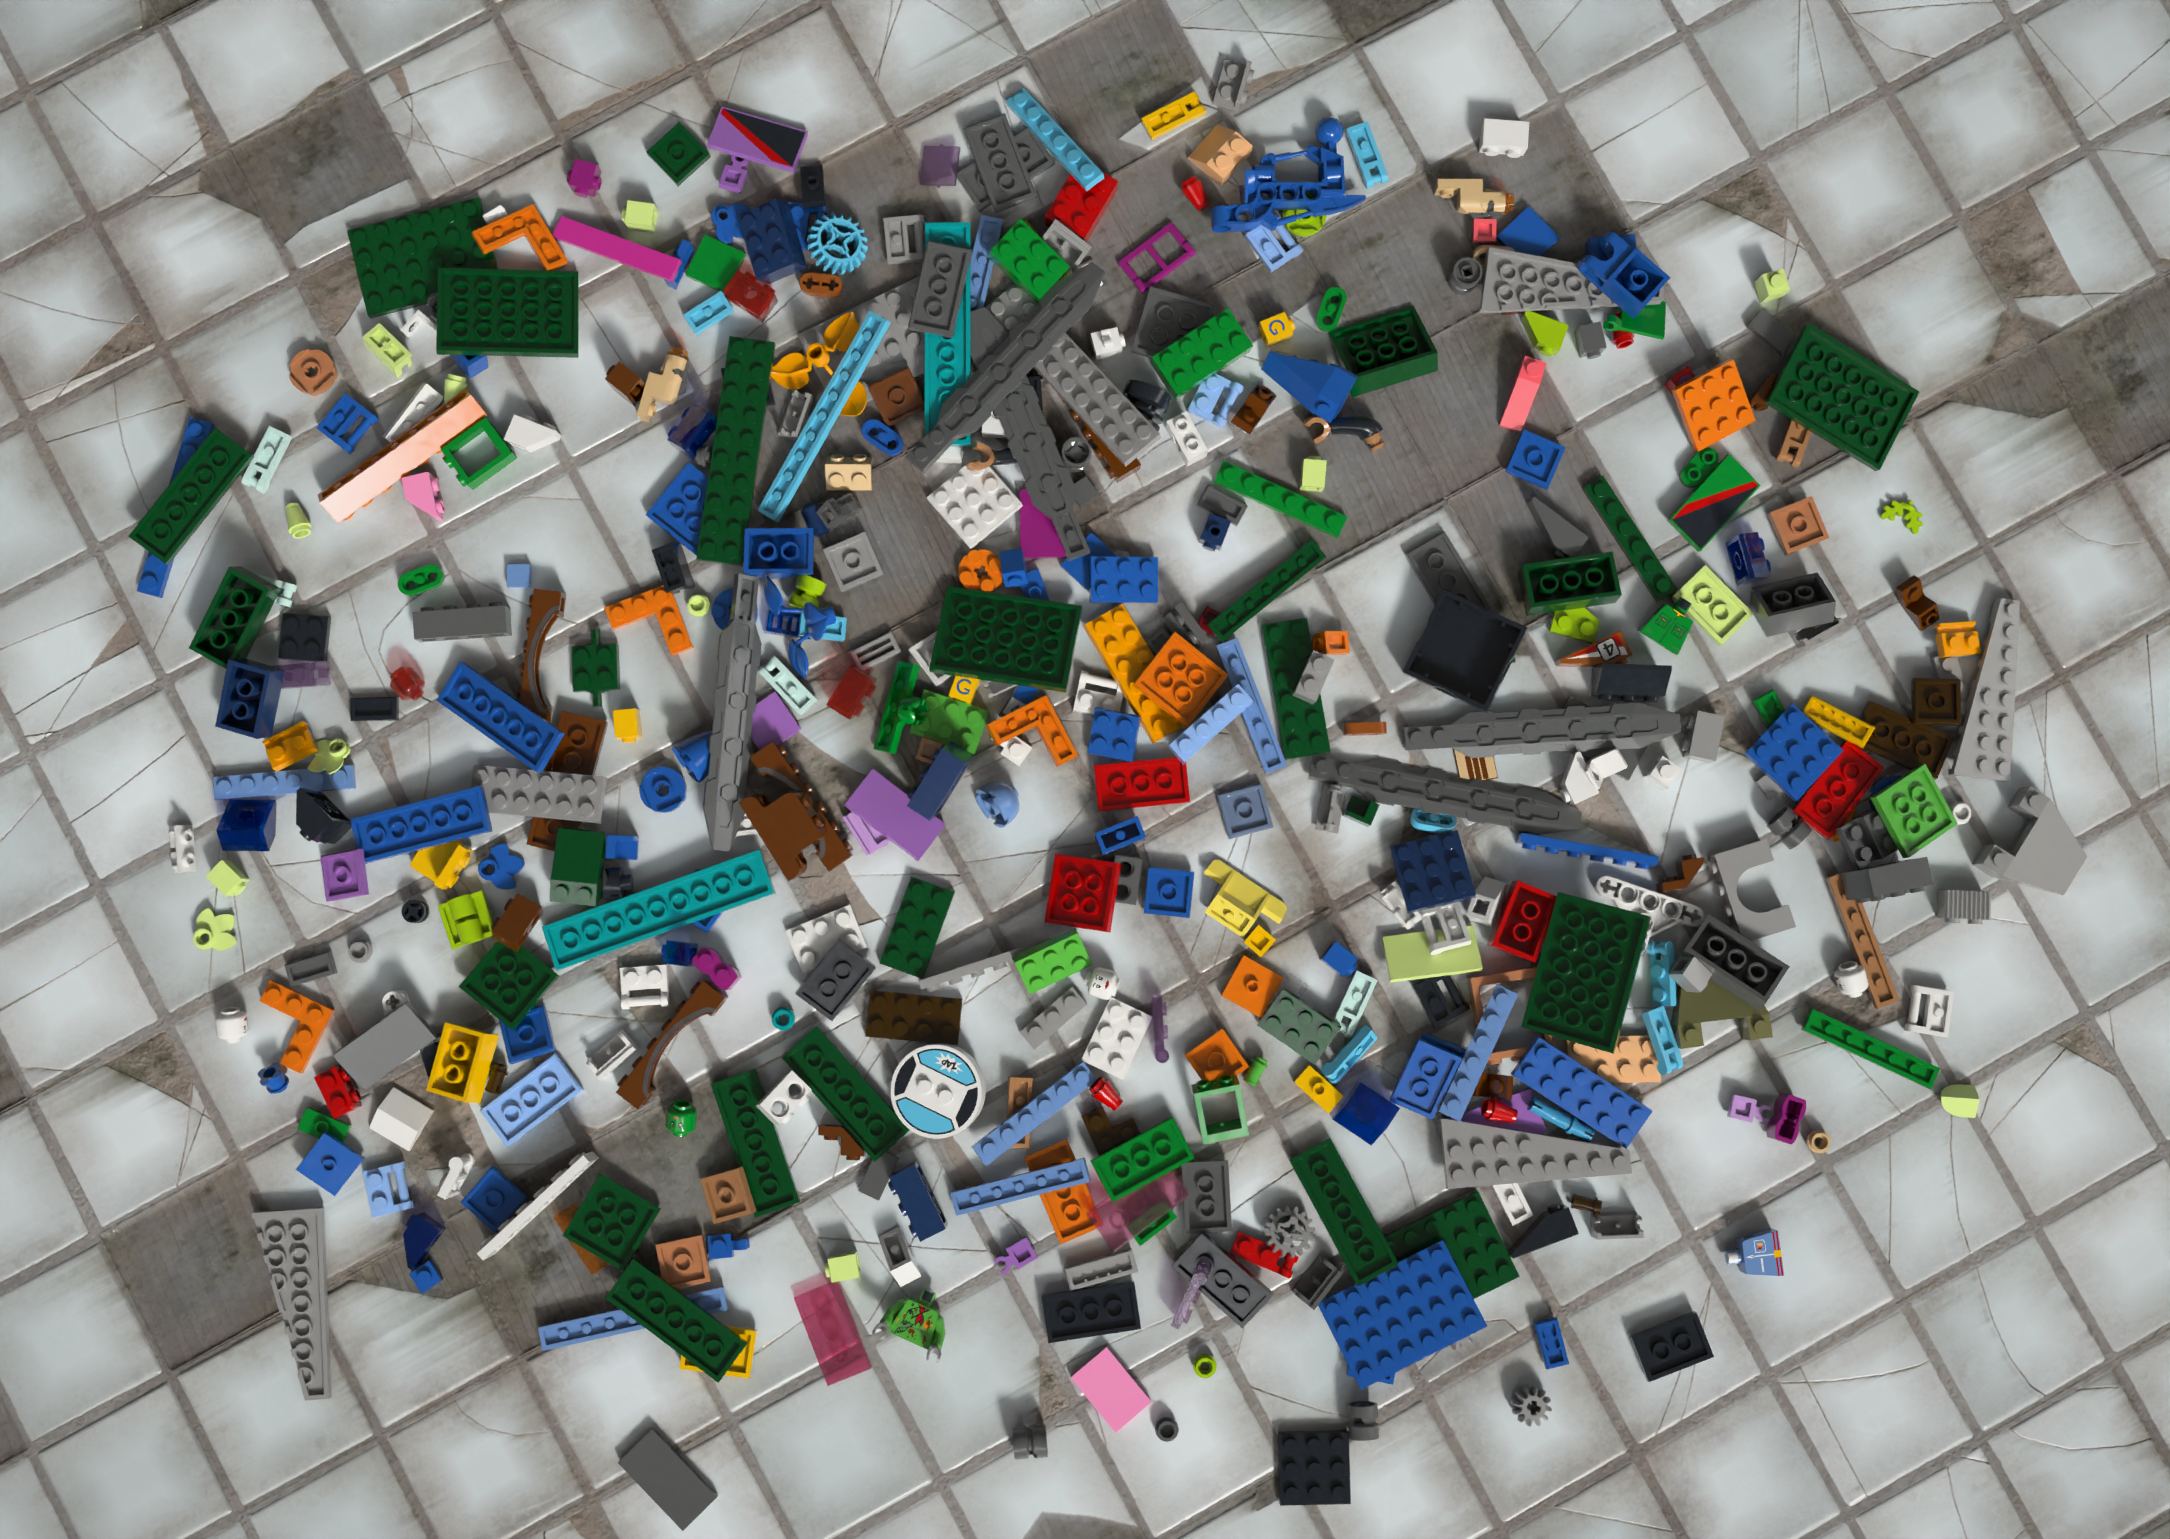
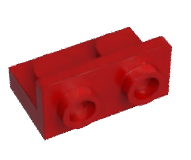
[314,1064,362,1119]

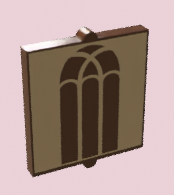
[1453,749,1498,781]

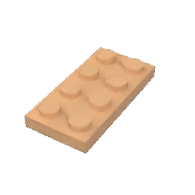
[1565,1035,1661,1083]

